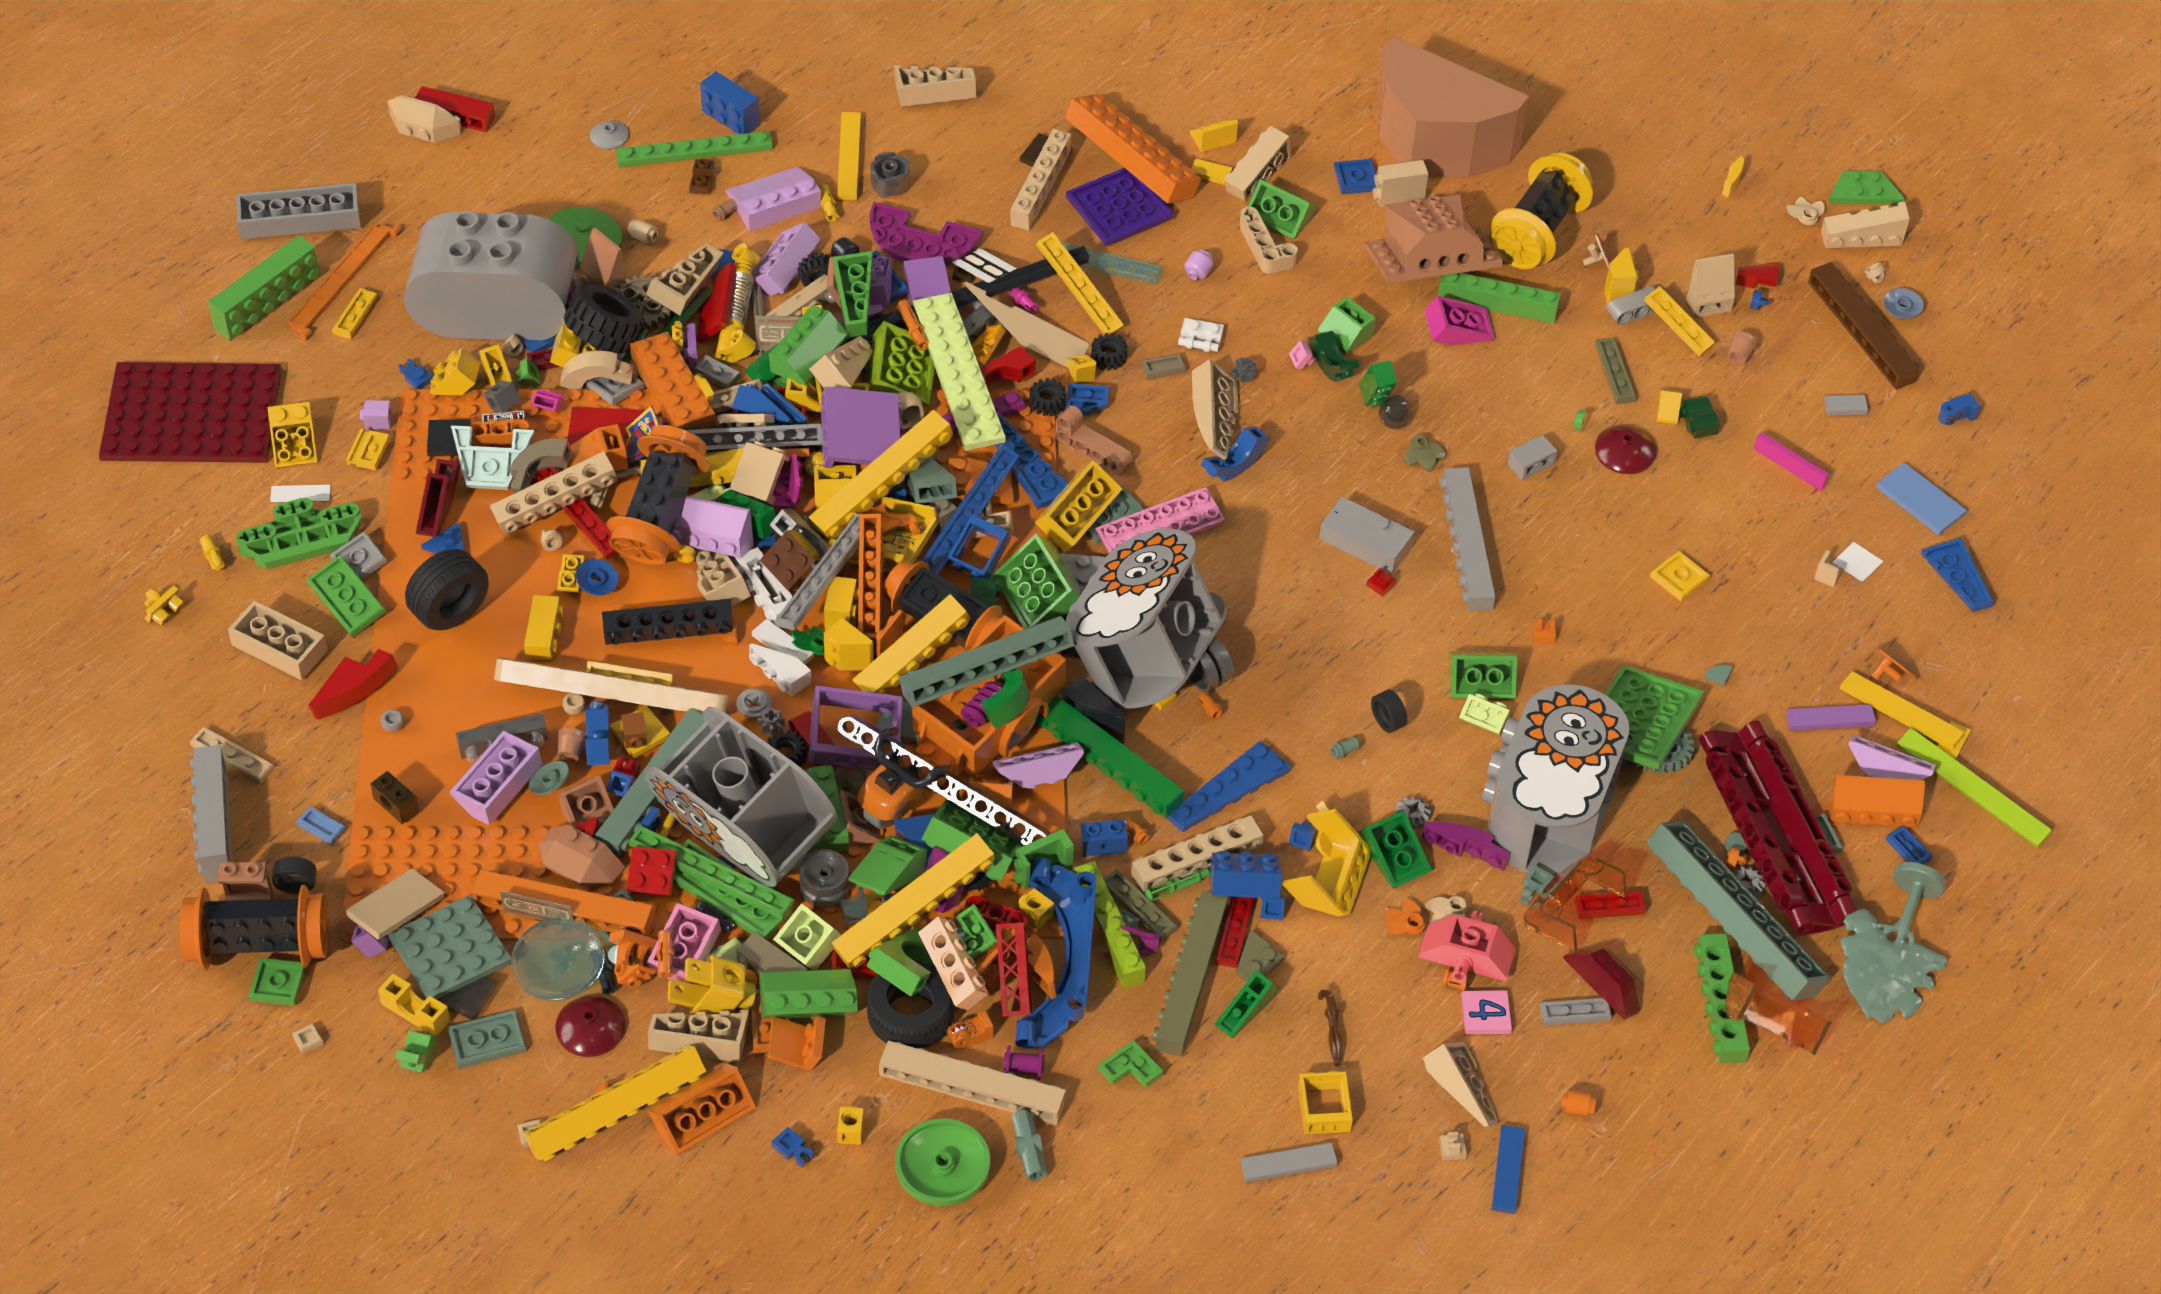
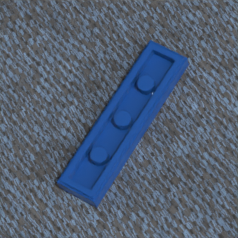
[1491,1125,1525,1214]

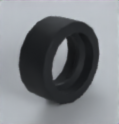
[1371,689,1408,733]
[272,857,317,894]

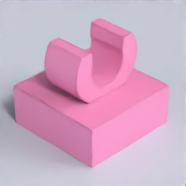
[1289,340,1316,370]

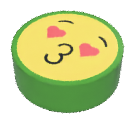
[1573,409,1588,431]

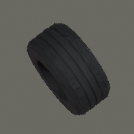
[405,549,489,631]
[867,961,955,1048]

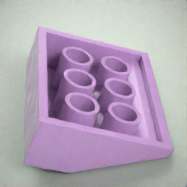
[726,167,821,231]

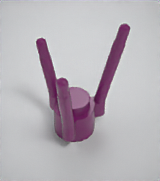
[1104,925,1160,957]

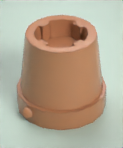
[1727,331,1757,365]
[557,728,587,763]

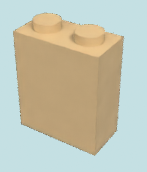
[1373,160,1428,207]

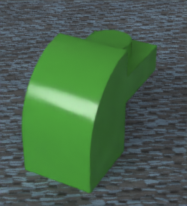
[395,1030,437,1073]

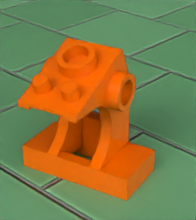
[609,929,658,989]

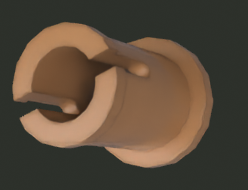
[712,199,737,220]

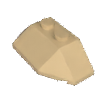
[388,95,462,143]

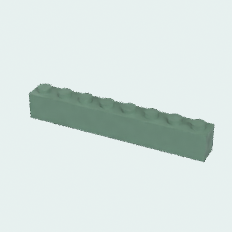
[899,616,1074,707]
[595,708,705,858]

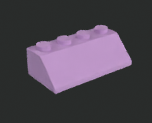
[752,222,820,296]
[672,496,754,558]
[450,731,542,826]

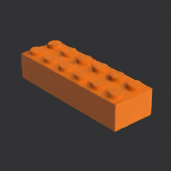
[630,332,716,430]

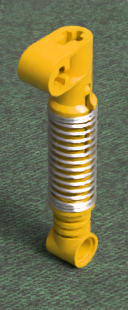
[715,243,760,364]

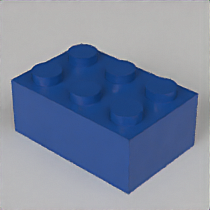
[700,71,760,134]
[1209,851,1282,899]

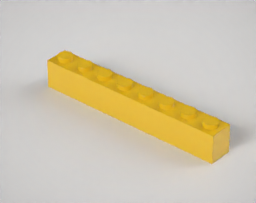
[809,410,953,542]
[832,833,995,969]
[523,1045,706,1161]

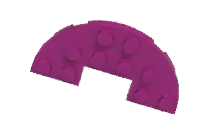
[869,202,983,263]

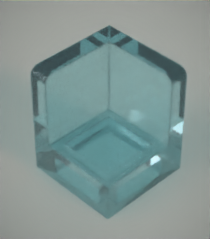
[841,887,867,924]

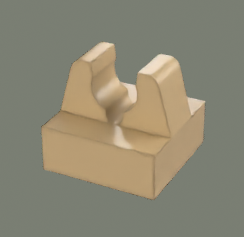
[1439,1132,1467,1161]

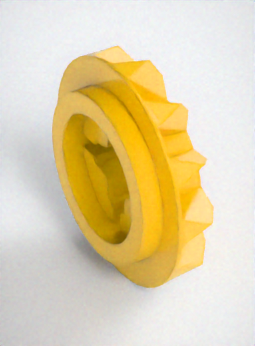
[672,321,684,353]

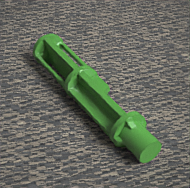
[1145,868,1210,902]

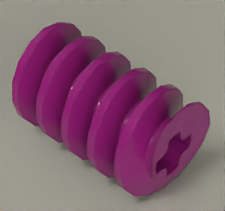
[961,681,1002,728]

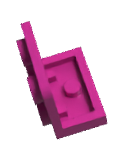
[769,454,803,511]

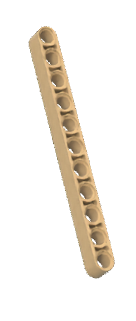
[494,658,728,714]

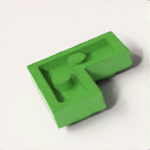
[1098,1040,1163,1088]

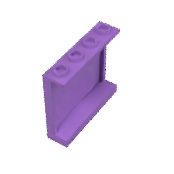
[821,386,902,468]

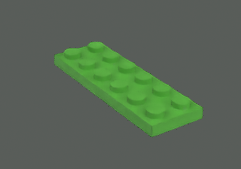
[674,839,793,940]

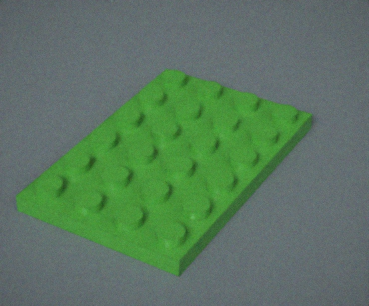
[1604,665,1704,770]

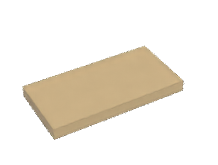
[346,868,445,940]

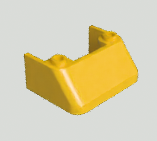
[1282,809,1370,917]

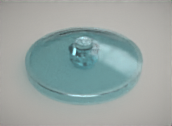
[511,917,604,1001]

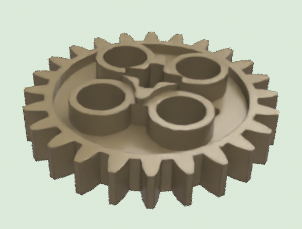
[614,273,673,331]

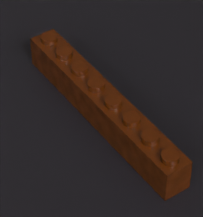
[1808,262,1920,390]

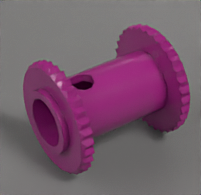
[1004,1045,1045,1080]

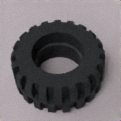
[564,284,645,354]

